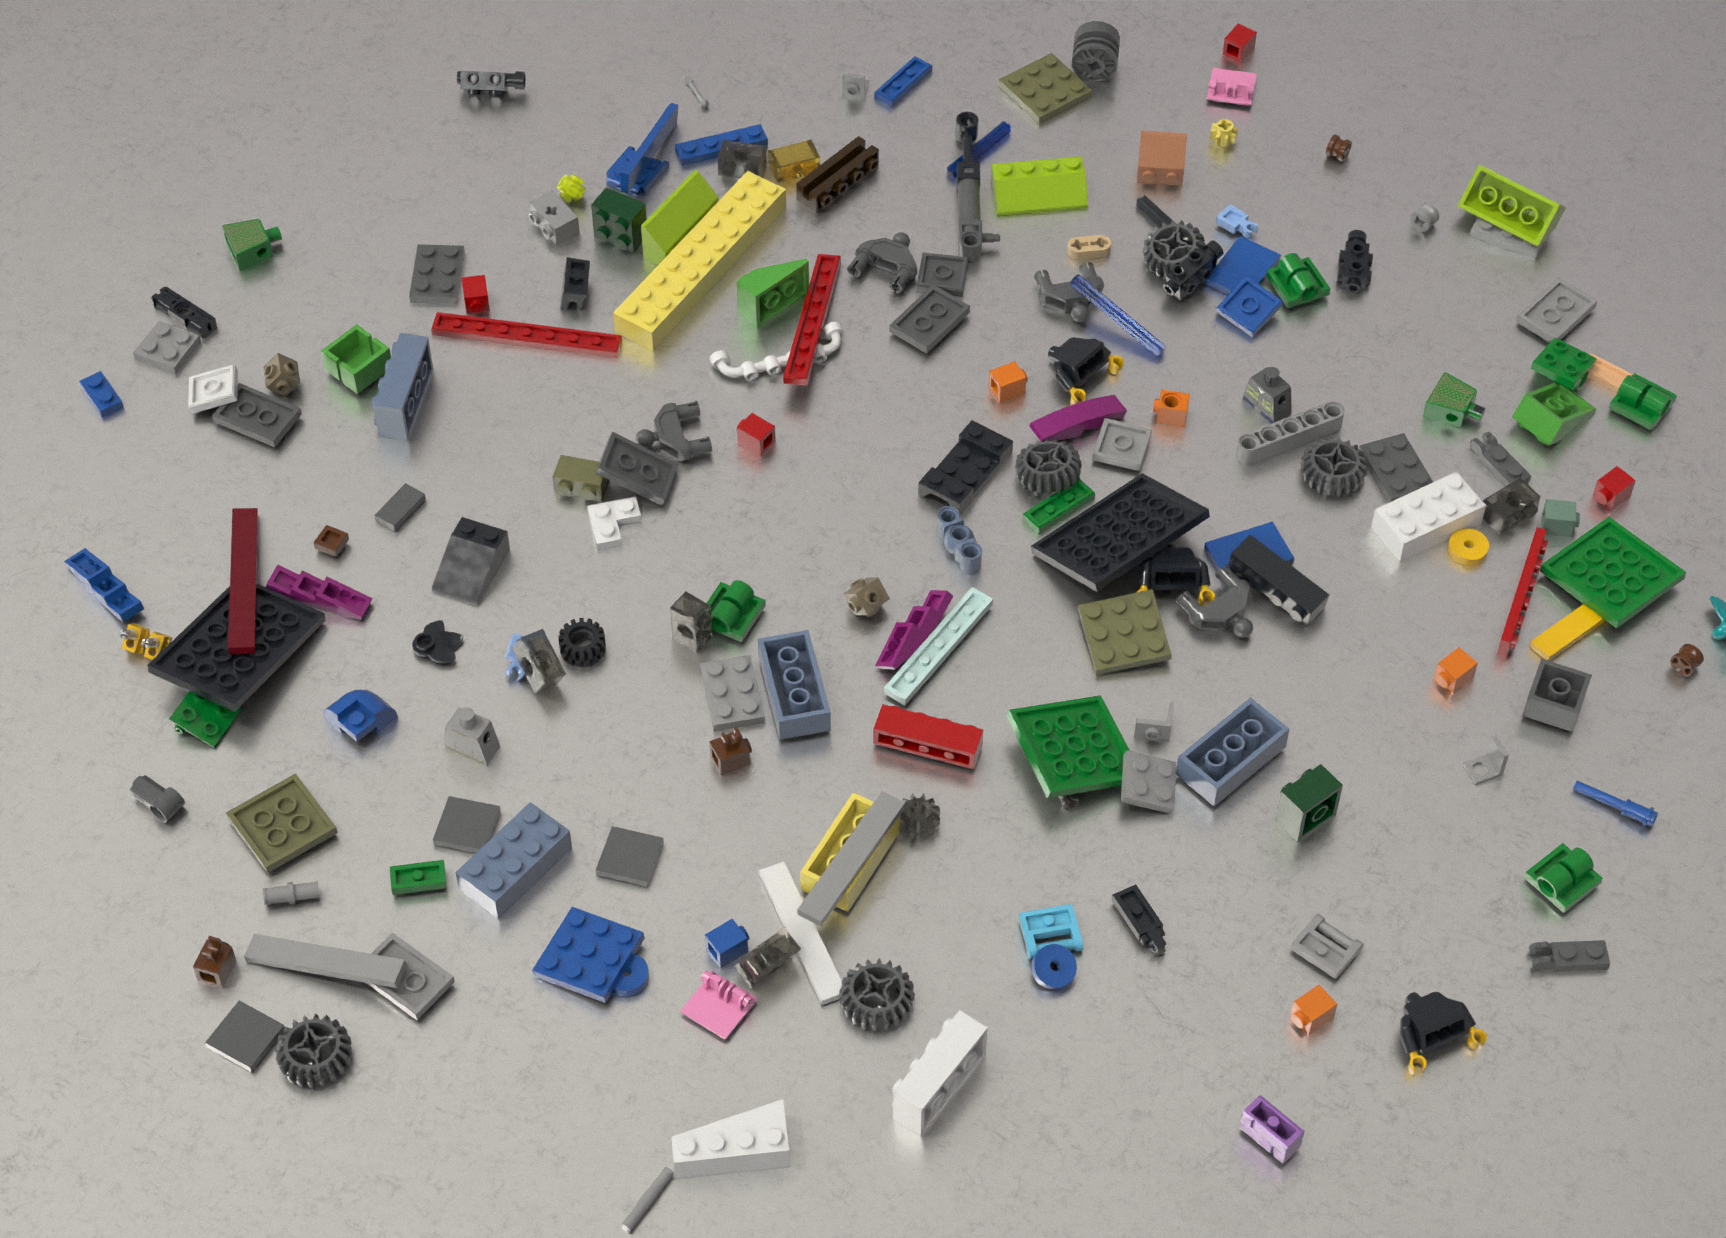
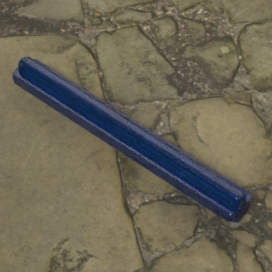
[1070,274,1166,357]

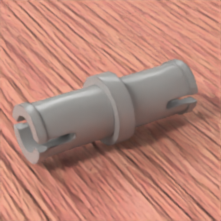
[263,881,320,905]

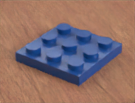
[532,907,645,1003]

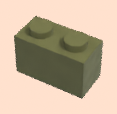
[552,455,609,501]

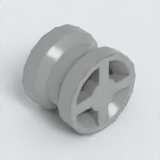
[1410,203,1440,232]

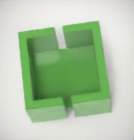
[321,324,391,394]

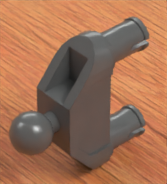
[847,232,918,293]
[1034,262,1104,322]
[636,401,712,461]
[1176,565,1253,638]

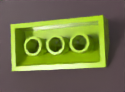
[990,156,1088,216]
[1457,165,1566,247]
[641,170,719,265]

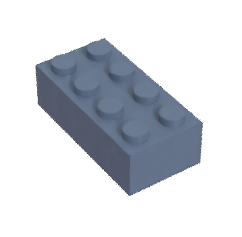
[371,333,433,441]
[758,630,831,740]
[1176,697,1290,806]
[456,802,572,919]

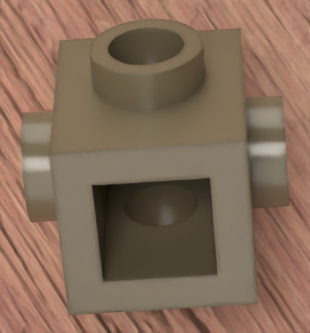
[263,353,300,397]
[844,577,890,617]

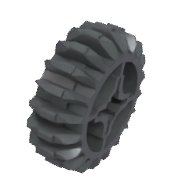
[1143,220,1206,278]
[1300,437,1367,497]
[1015,438,1082,495]
[839,958,915,1031]
[275,1013,353,1088]

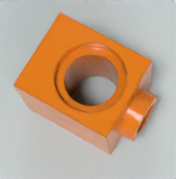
[1153,389,1190,428]

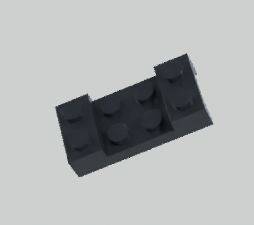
[918,420,1013,515]

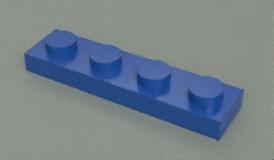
[675,124,768,166]

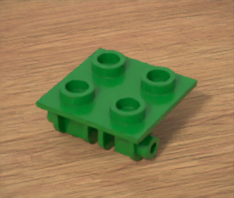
[169,691,241,748]

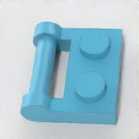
[1018,904,1083,960]

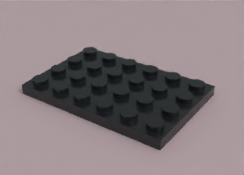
[1031,473,1210,592]
[147,583,325,712]

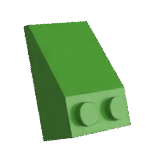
[737,259,809,329]
[1512,382,1596,446]

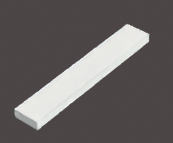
[759,862,843,1006]

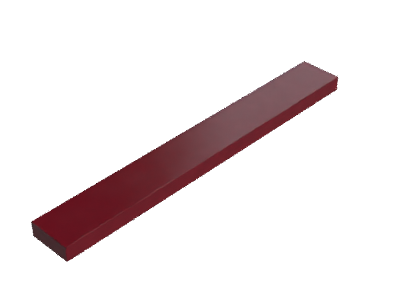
[228,508,258,654]

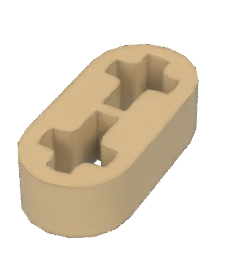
[1067,235,1111,260]

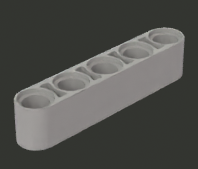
[1236,401,1345,466]

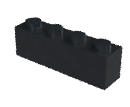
[1228,535,1330,626]

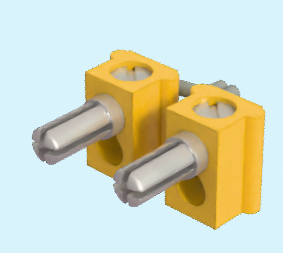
[119,623,172,660]

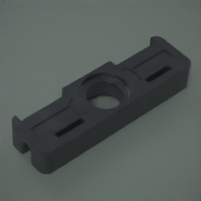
[151,287,217,338]

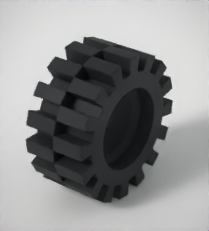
[558,618,606,667]

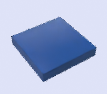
[1216,276,1283,337]

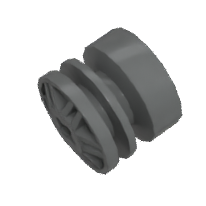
[1071,21,1120,82]

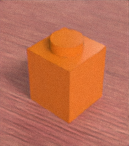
[989,361,1028,403]
[1434,647,1478,694]
[1291,985,1337,1035]

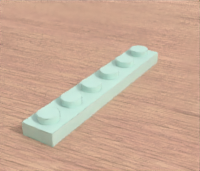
[884,587,993,706]

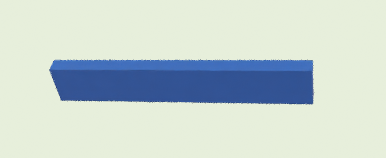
[620,103,678,194]

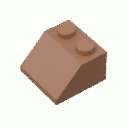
[1137,131,1187,186]

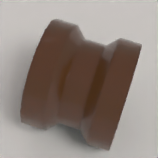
[1325,134,1352,162]
[1670,644,1704,676]

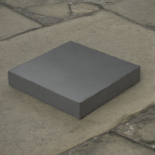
[916,252,969,297]
[433,796,501,853]
[596,826,664,887]
[205,1000,285,1072]

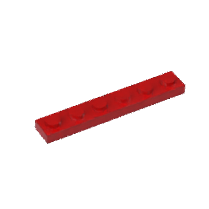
[1497,527,1548,658]

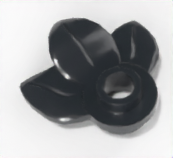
[412,620,463,663]

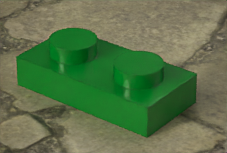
[390,860,447,895]

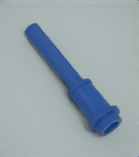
[1573,780,1658,827]

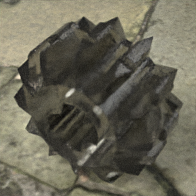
[900,793,940,840]

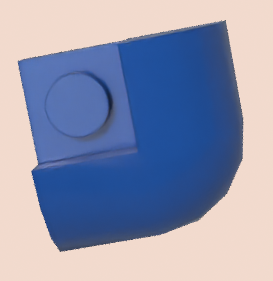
[323,690,398,742]

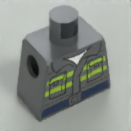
[1242,367,1292,424]

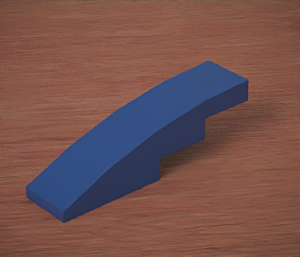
[64,548,144,623]

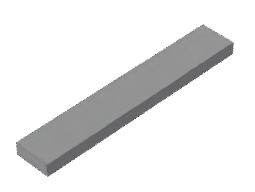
[797,791,905,927]
[244,934,407,988]

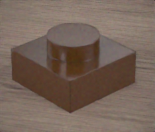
[313,525,349,557]

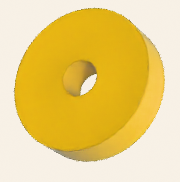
[1447,528,1489,566]

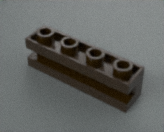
[796,136,879,213]

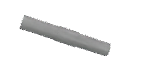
[621,1167,674,1232]

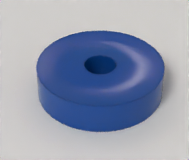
[1031,944,1077,990]
[613,954,649,996]

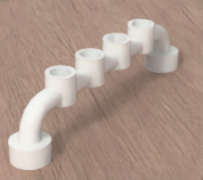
[710,322,844,381]

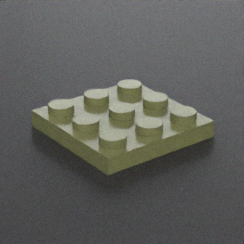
[999,53,1092,124]
[1078,589,1172,675]
[226,773,338,873]

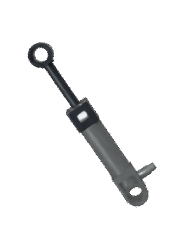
[955,111,1000,263]

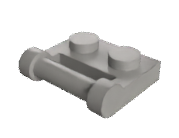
[1290,914,1364,979]

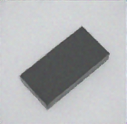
[374,483,426,531]

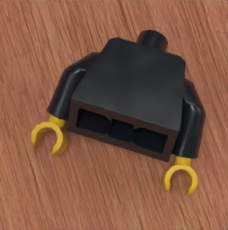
[1048,337,1124,405]
[1136,544,1215,606]
[1400,992,1487,1075]

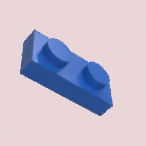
[79,371,124,417]

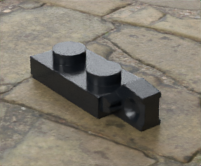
[1112,884,1166,956]

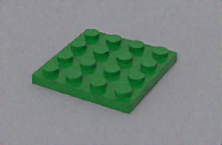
[1540,517,1686,628]
[1006,695,1130,798]

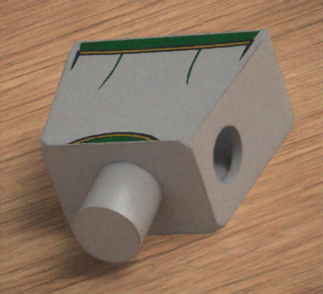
[444,708,500,766]

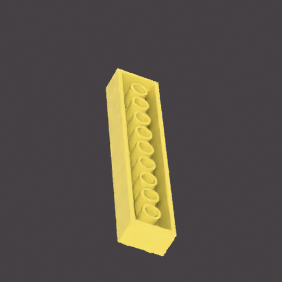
[613,171,786,352]

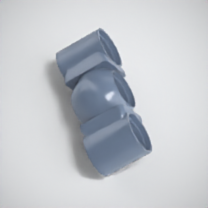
[937,506,982,575]

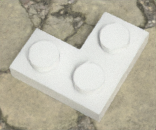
[587,497,641,550]

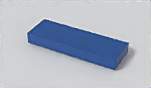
[874,56,932,107]

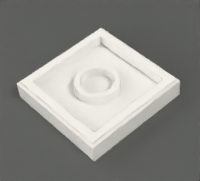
[188,364,238,414]

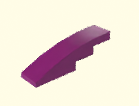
[1029,395,1127,442]
[266,565,373,620]
[875,590,953,669]

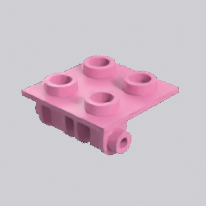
[1207,68,1257,106]
[680,971,758,1040]

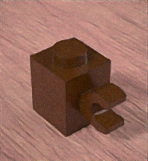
[709,727,752,776]
[193,936,236,988]

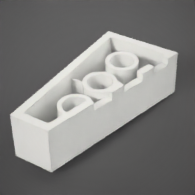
[671,1099,790,1179]

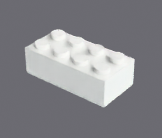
[1371,472,1486,562]
[892,1010,988,1137]

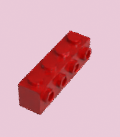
[873,704,984,769]

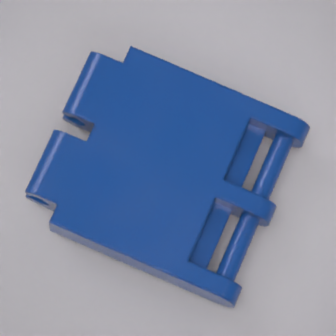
[606,146,669,197]

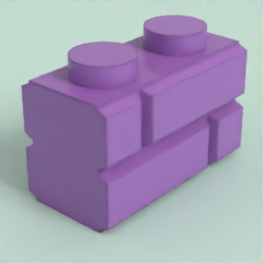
[1239,1095,1305,1164]

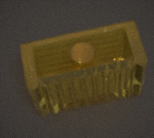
[768,139,820,183]

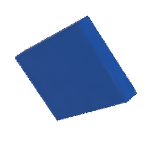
[1205,236,1281,295]
[1204,521,1294,580]

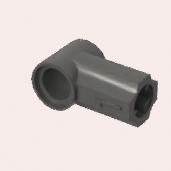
[130,775,185,823]

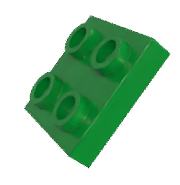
[1266,253,1330,308]
[1530,337,1597,390]
[1609,373,1677,431]
[696,580,766,642]
[1524,843,1603,913]

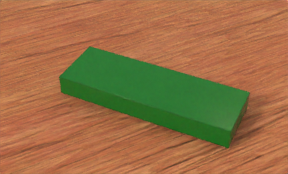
[1022,478,1095,534]

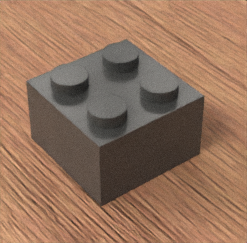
[1522,658,1592,732]

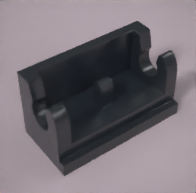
[560,257,590,310]

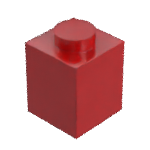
[1222,23,1257,63]
[461,275,490,314]
[736,413,776,457]
[1593,466,1636,511]

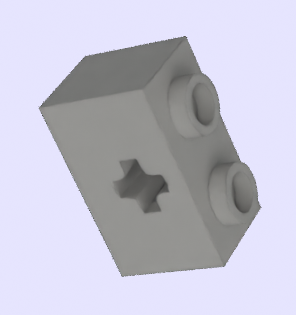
[529,190,580,245]

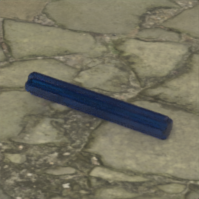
[946,121,1011,178]

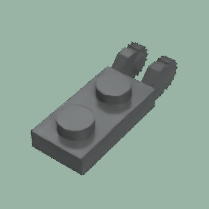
[1470,432,1531,491]
[1529,940,1610,972]

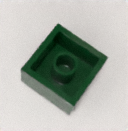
[591,187,647,254]
[1275,764,1343,842]

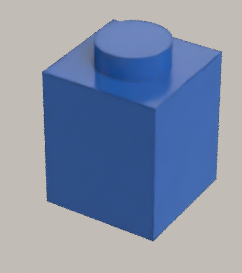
[705,919,750,968]

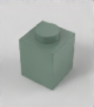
[1542,499,1580,537]

